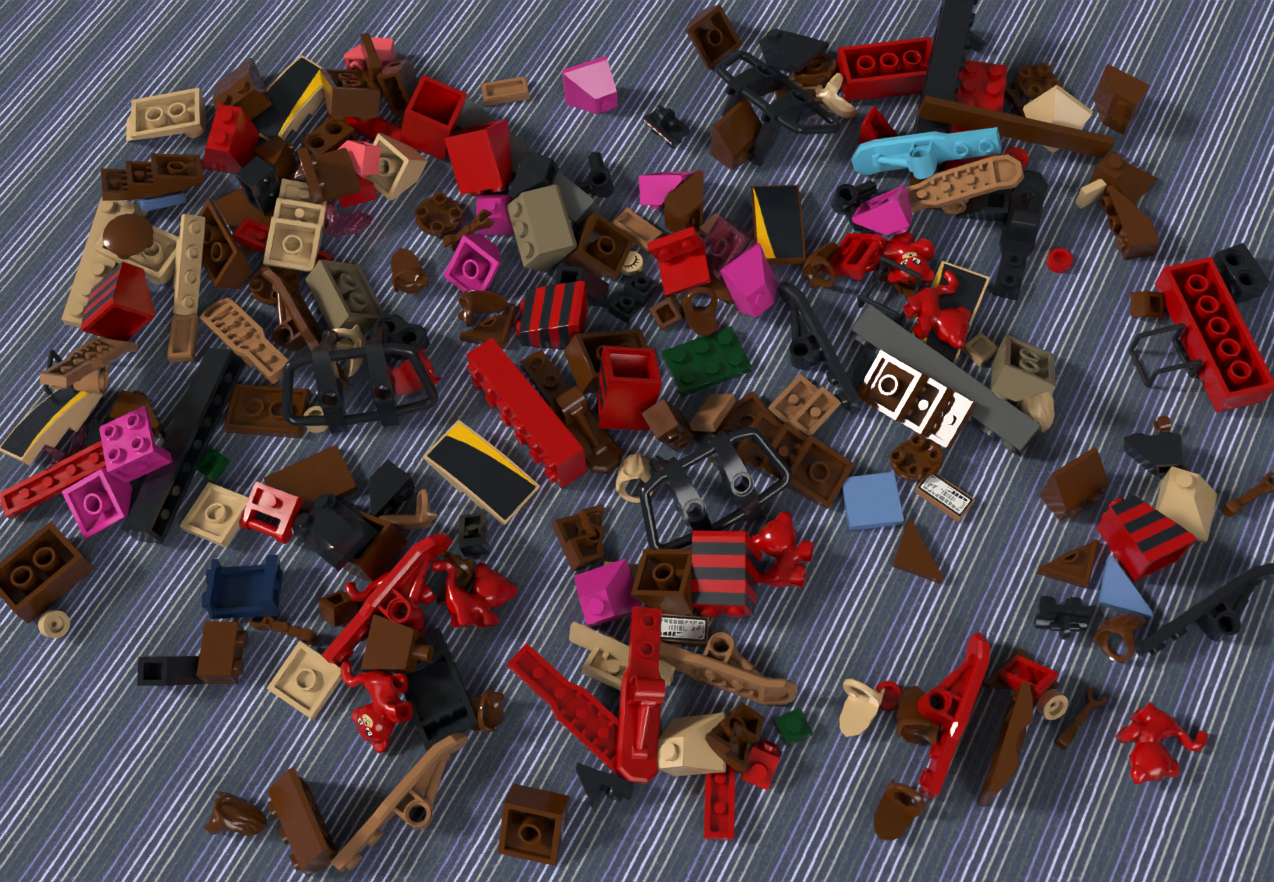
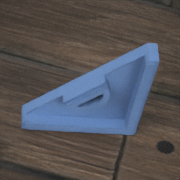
[134,192,187,212]
[1098,556,1153,619]

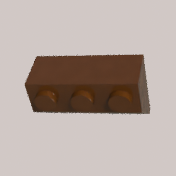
[198,199,251,289]
[267,767,338,876]

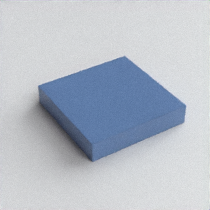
[841,472,904,531]

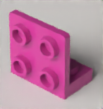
[99,406,172,483]

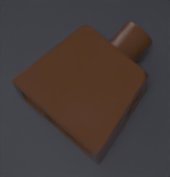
[377,59,419,115]
[361,615,434,672]

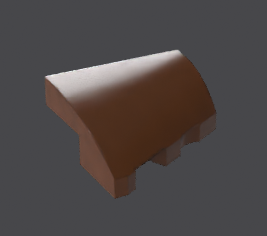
[552,504,605,572]
[705,703,764,773]

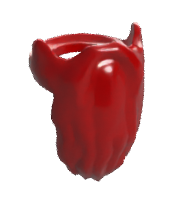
[388,349,442,395]

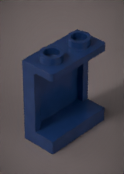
[202,554,284,619]

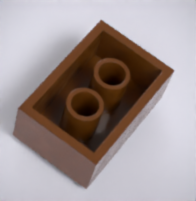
[0,521,95,624]

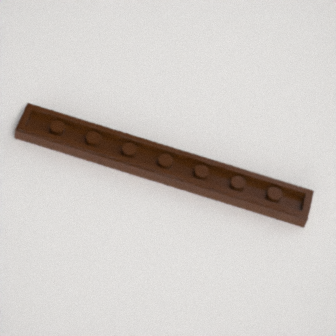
[917,96,1114,158]

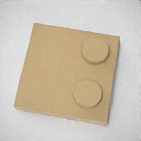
[180,482,248,548]
[266,641,342,720]

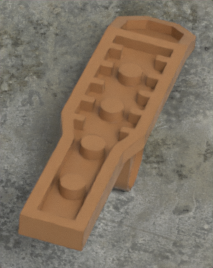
[876,154,1024,215]
[199,297,289,384]
[40,337,138,394]
[659,632,798,705]
[330,733,468,873]

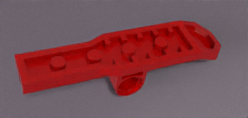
[321,532,453,665]
[616,606,665,783]
[917,632,990,799]
[506,643,626,780]

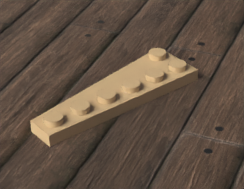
[61,197,148,328]

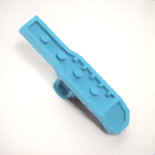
[851,127,1002,179]

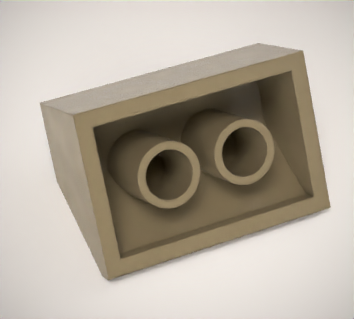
[507,184,577,273]
[305,260,384,337]
[991,334,1056,402]

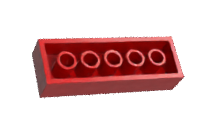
[943,60,1008,171]
[1155,257,1274,413]
[466,338,587,489]

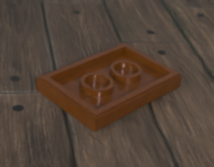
[214,188,275,256]
[223,383,311,439]
[693,391,779,470]
[264,444,358,516]

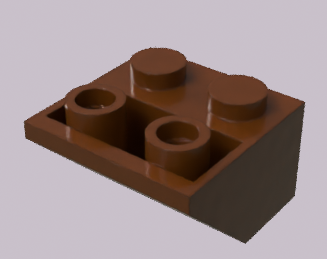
[664,170,703,233]

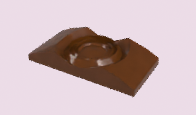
[978,681,1033,807]

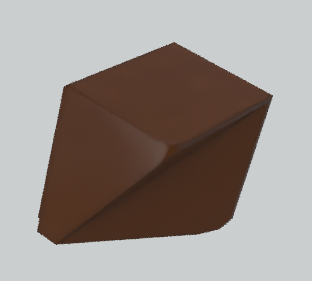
[1130,291,1163,318]
[649,295,685,330]
[318,590,358,627]

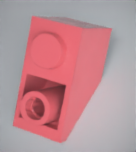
[344,37,397,72]
[337,140,382,178]

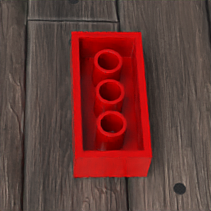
[837,37,932,102]

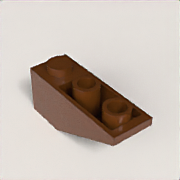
[1100,185,1160,260]

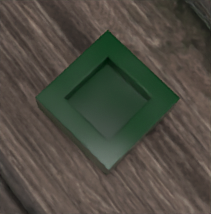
[196,447,230,482]
[773,707,813,748]

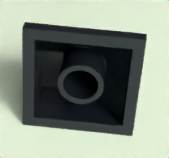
[759,29,829,72]

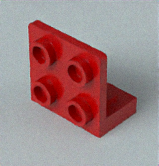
[648,226,711,297]

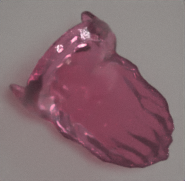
[323,201,373,238]
[42,421,87,464]

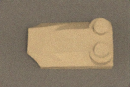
[126,88,206,141]
[95,212,180,285]

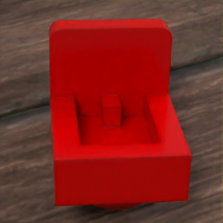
[741,740,783,790]

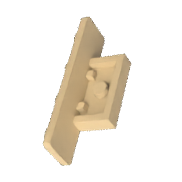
[173,214,205,315]
[569,622,675,691]

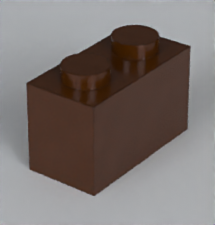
[197,621,248,684]

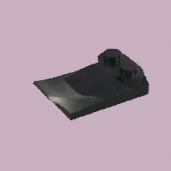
[293,493,378,572]

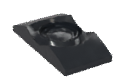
[396,627,478,751]

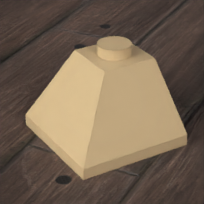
[1023,85,1093,153]
[365,133,428,200]
[1155,466,1217,543]
[657,712,727,777]

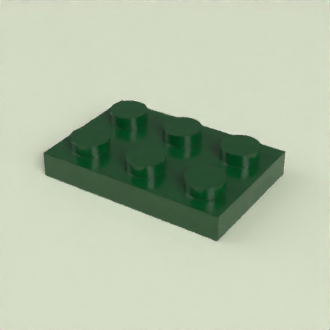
[661,326,752,397]

